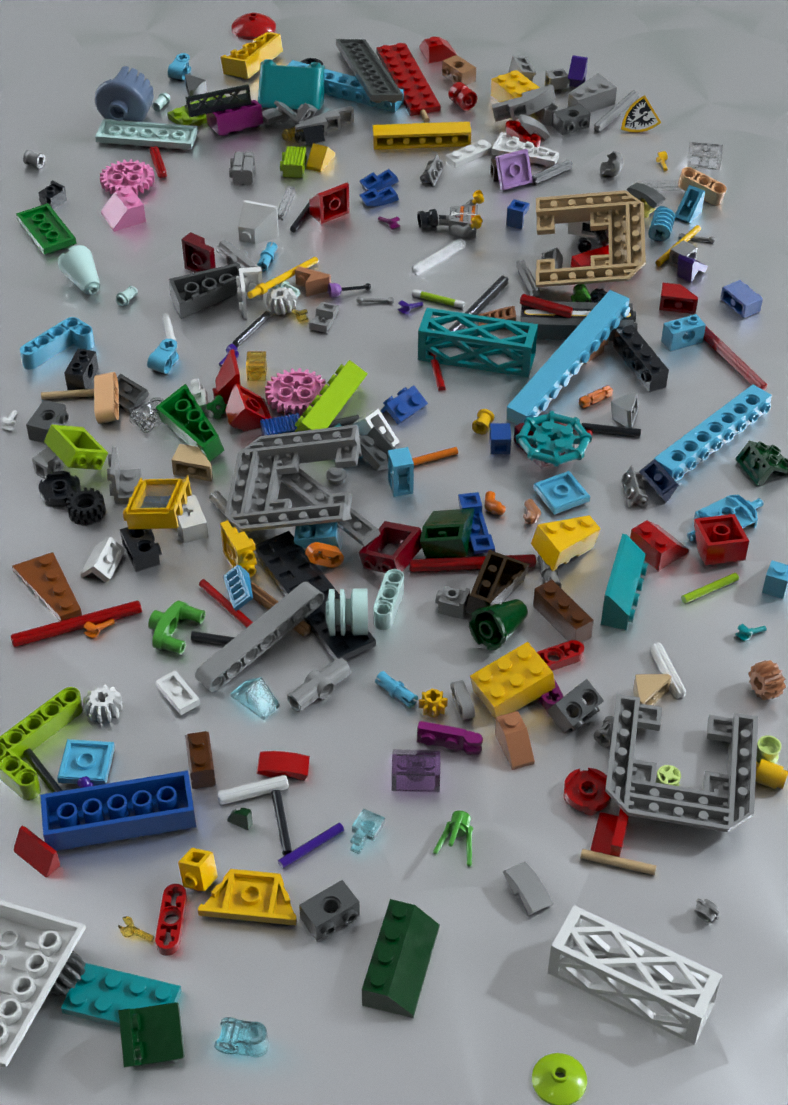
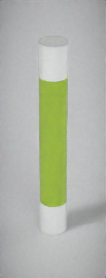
[412,289,465,309]

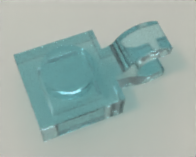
[350,808,385,854]

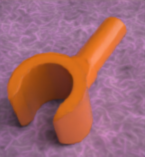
[84,619,115,639]

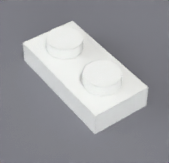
[156,671,200,715]

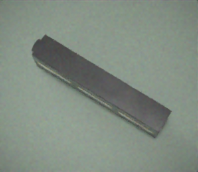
[520,301,637,341]

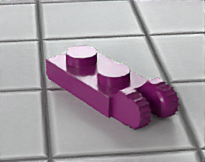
[417,721,483,756]

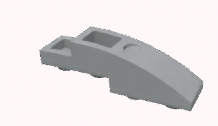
[492,84,556,122]

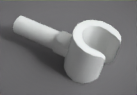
[2,410,17,431]

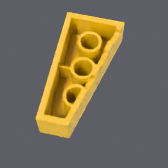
[220,32,283,79]

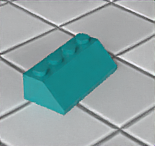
[600,534,648,630]

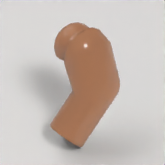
[523,499,541,525]

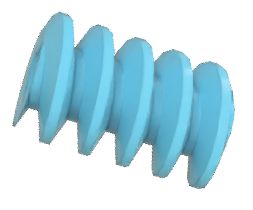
[648,206,676,241]

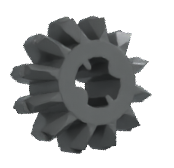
[50,951,86,996]

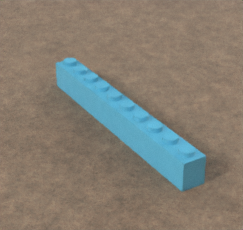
[507,290,630,425]

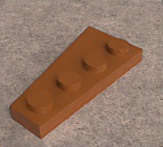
[12,552,82,621]

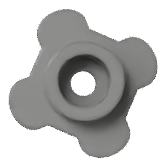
[694,899,720,923]

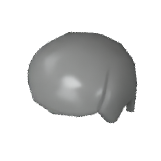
[600,151,623,177]

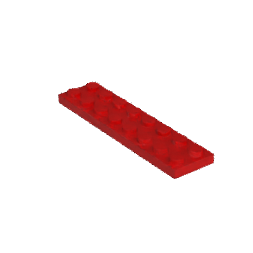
[376,43,441,116]

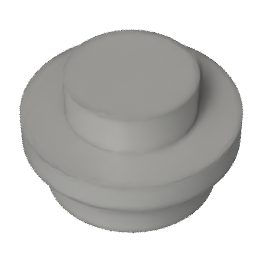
[326,467,347,486]

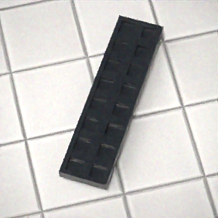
[253,531,376,660]

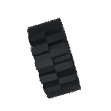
[66,487,106,526]

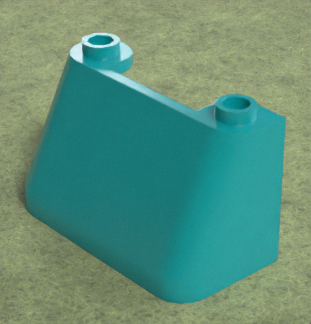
[258,59,325,110]

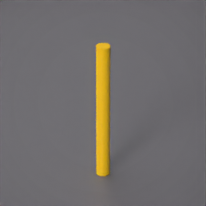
[655,225,701,267]

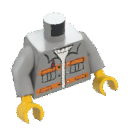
[439,190,484,239]

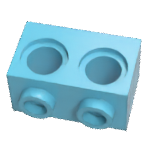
[388,447,414,497]

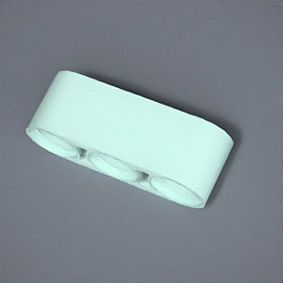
[373,569,404,630]

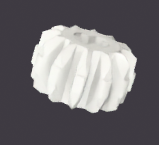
[266,287,297,316]
[83,684,123,725]

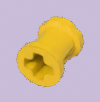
[472,409,495,435]

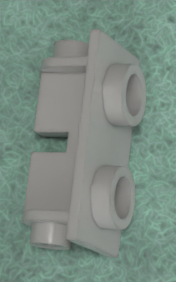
[420,154,444,186]
[621,465,648,508]

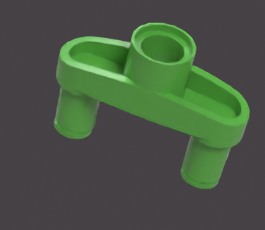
[148,600,206,655]

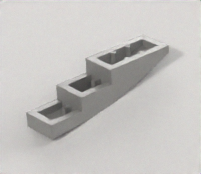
[295,106,354,136]

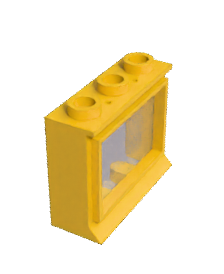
[123,475,192,529]

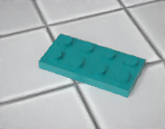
[61,963,182,1028]

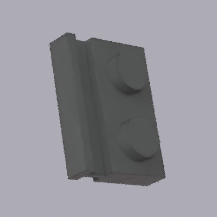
[117,374,150,414]

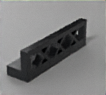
[185,84,252,117]

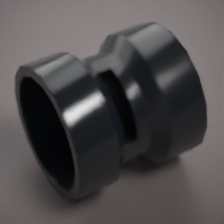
[417,209,438,229]

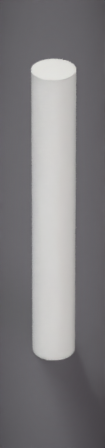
[162,313,178,352]

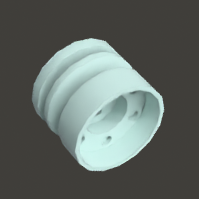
[326,588,368,636]

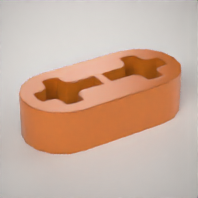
[305,542,344,568]

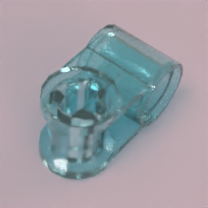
[214,1017,269,1057]

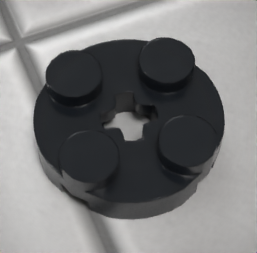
[39,471,81,507]

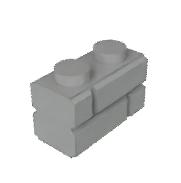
[229,152,255,185]

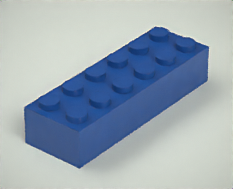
[40,770,196,851]

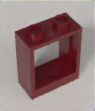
[358,521,422,573]

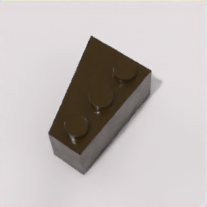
[465,550,530,614]

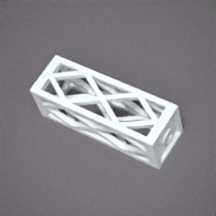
[547,905,722,1045]

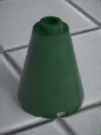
[469,599,528,650]

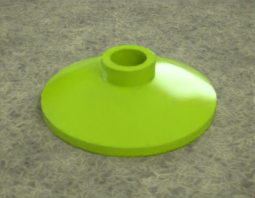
[532,1053,587,1105]

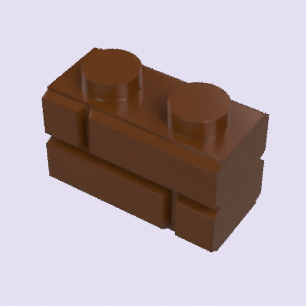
[185,731,216,789]

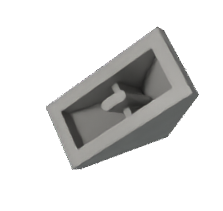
[611,392,639,428]

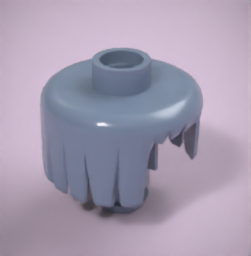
[94,66,154,122]

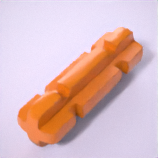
[578,385,613,408]

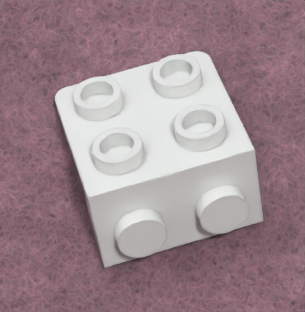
[236,267,263,319]

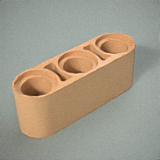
[678,167,727,206]
[94,372,119,424]

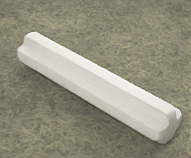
[650,642,686,699]
[217,775,289,805]

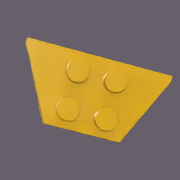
[198,869,297,926]

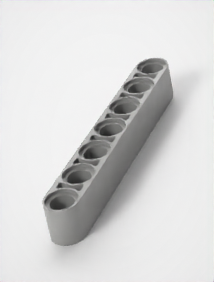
[195,581,324,692]

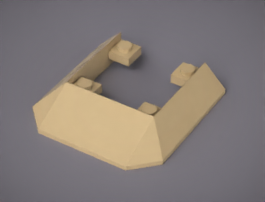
[536,190,646,287]

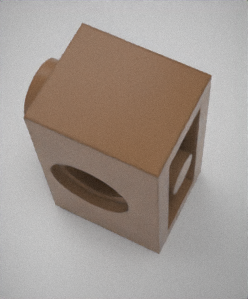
[442,55,476,85]

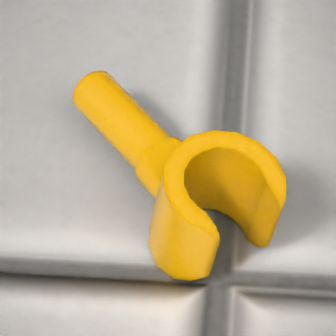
[656,151,668,171]

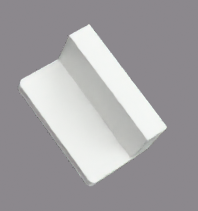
[80,537,126,582]

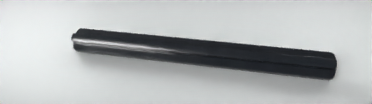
[448,275,509,332]

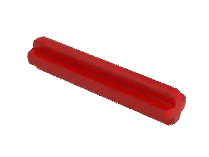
[150,146,167,179]
[520,294,573,318]

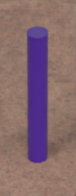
[278,822,344,869]

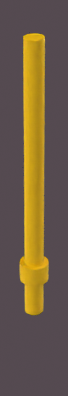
[247,257,318,299]

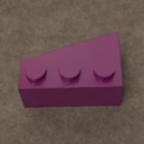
[206,100,264,136]

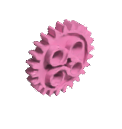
[100,159,155,195]
[265,368,326,416]

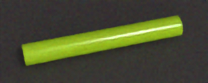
[681,573,739,604]

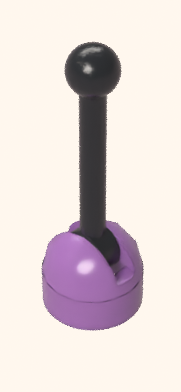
[328,283,371,298]

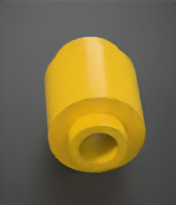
[755,759,788,789]

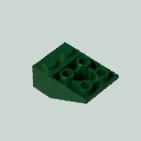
[420,508,474,559]

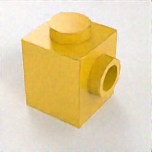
[178,848,218,892]

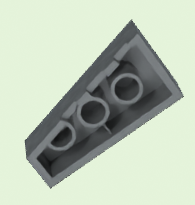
[169,263,241,319]

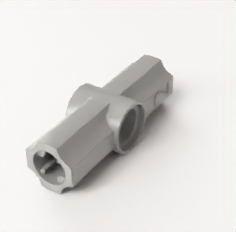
[216,240,259,268]
[287,658,351,711]

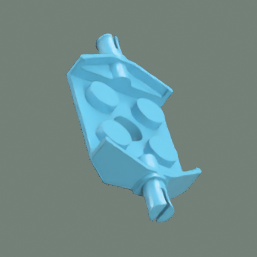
[687,495,764,541]

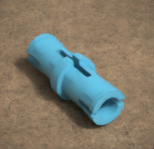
[257,242,278,272]
[375,671,418,708]

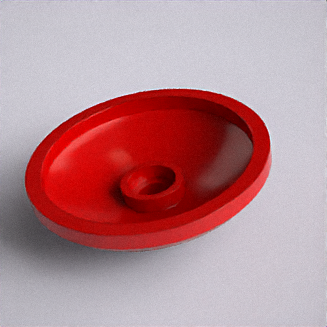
[231,13,276,40]

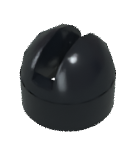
[577,238,592,253]

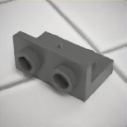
[359,427,396,471]

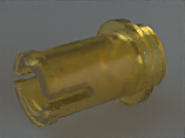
[281,126,295,141]

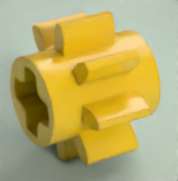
[419,688,448,718]

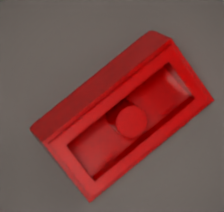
[14,825,60,877]

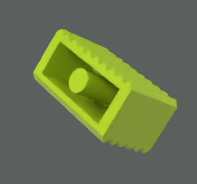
[280,146,307,178]

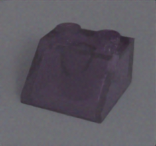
[392,749,440,792]

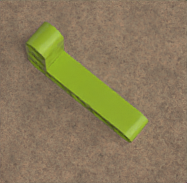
[0,687,83,800]

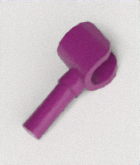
[378,216,401,229]

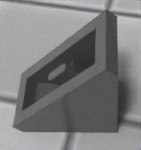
[185,74,207,103]

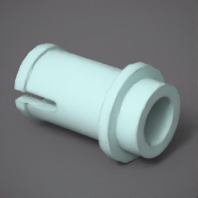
[152,93,170,112]
[116,286,138,306]

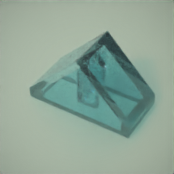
[230,677,280,720]

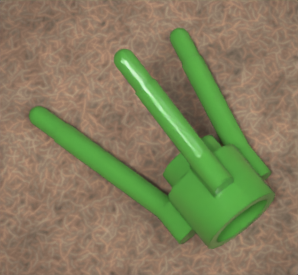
[571,284,592,302]
[433,810,473,867]

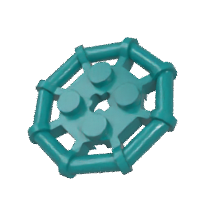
[516,411,592,467]

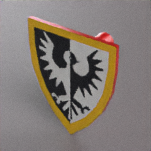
[621,95,661,133]

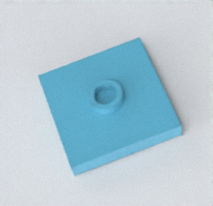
[533,471,590,515]
[57,739,115,785]

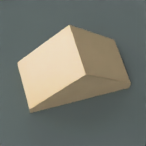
[633,674,672,705]

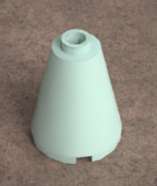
[58,245,100,295]

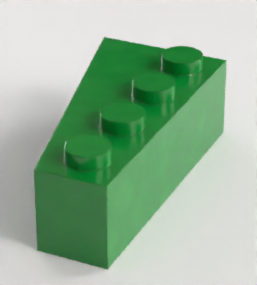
[155,384,225,462]

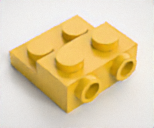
[220,520,257,577]

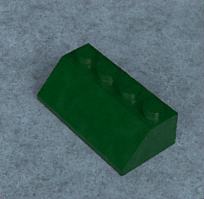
[362,899,440,1018]

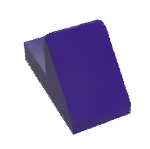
[568,55,588,88]
[677,254,708,283]

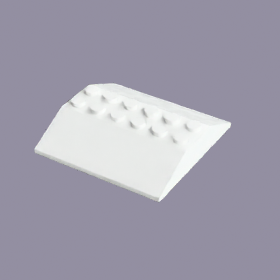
[0,900,86,1067]

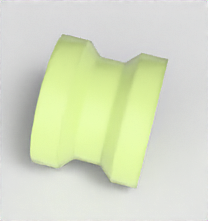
[655,765,681,786]

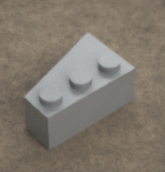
[568,73,617,112]

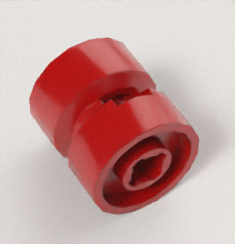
[448,82,478,111]

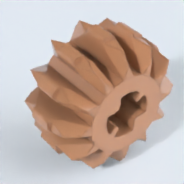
[748,660,786,700]

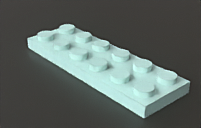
[95,119,198,150]

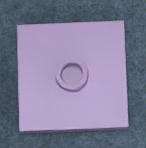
[495,149,533,190]

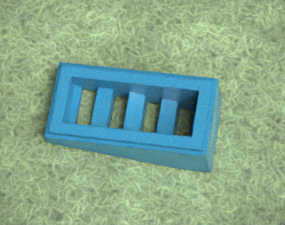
[223,565,253,611]

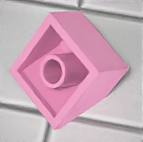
[101,187,146,231]

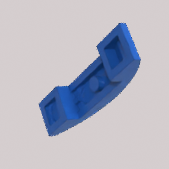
[458,492,495,554]

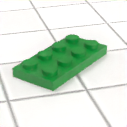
[16,203,77,255]

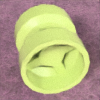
[756,735,781,764]

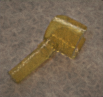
[292,309,309,322]
[118,916,155,942]

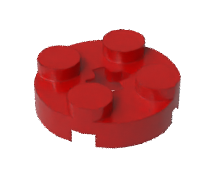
[563,768,611,816]

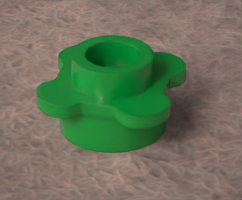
[206,395,227,419]

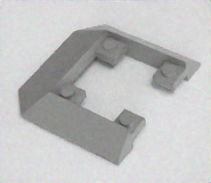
[225,425,362,532]
[605,694,758,832]

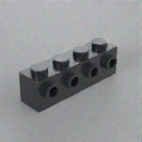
[613,325,669,392]

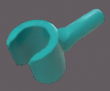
[735,624,767,641]

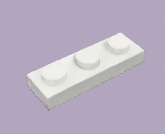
[445,139,493,168]

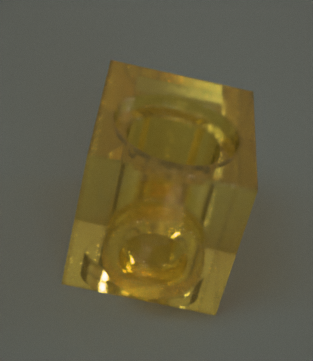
[246,351,267,381]

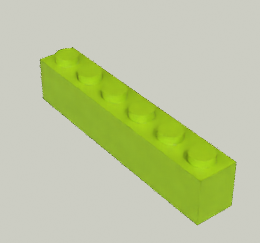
[295,360,368,432]

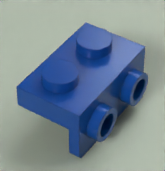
[380,386,428,425]

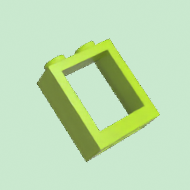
[44,424,108,470]

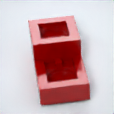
[256,751,310,781]

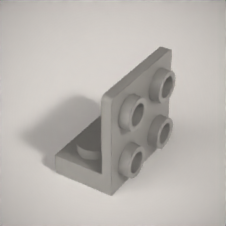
[274,101,318,124]
[107,447,142,504]

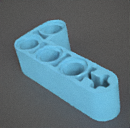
[19,317,95,369]

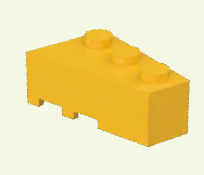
[531,515,601,571]

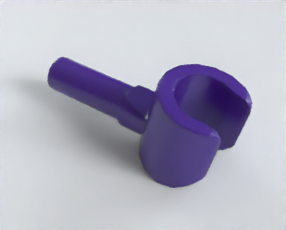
[397,300,423,314]
[219,344,239,367]

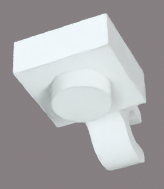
[191,379,208,410]

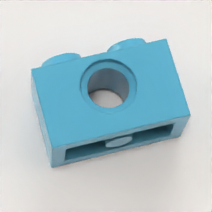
[661,314,706,352]

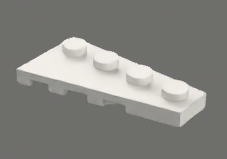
[491,132,559,167]

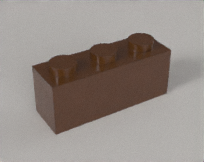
[533,580,594,643]

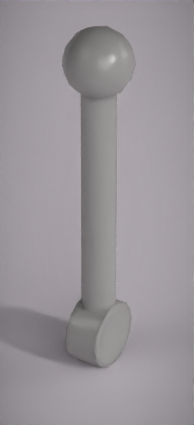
[678,233,715,243]
[356,296,394,304]

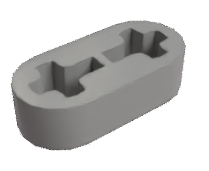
[450,680,475,720]

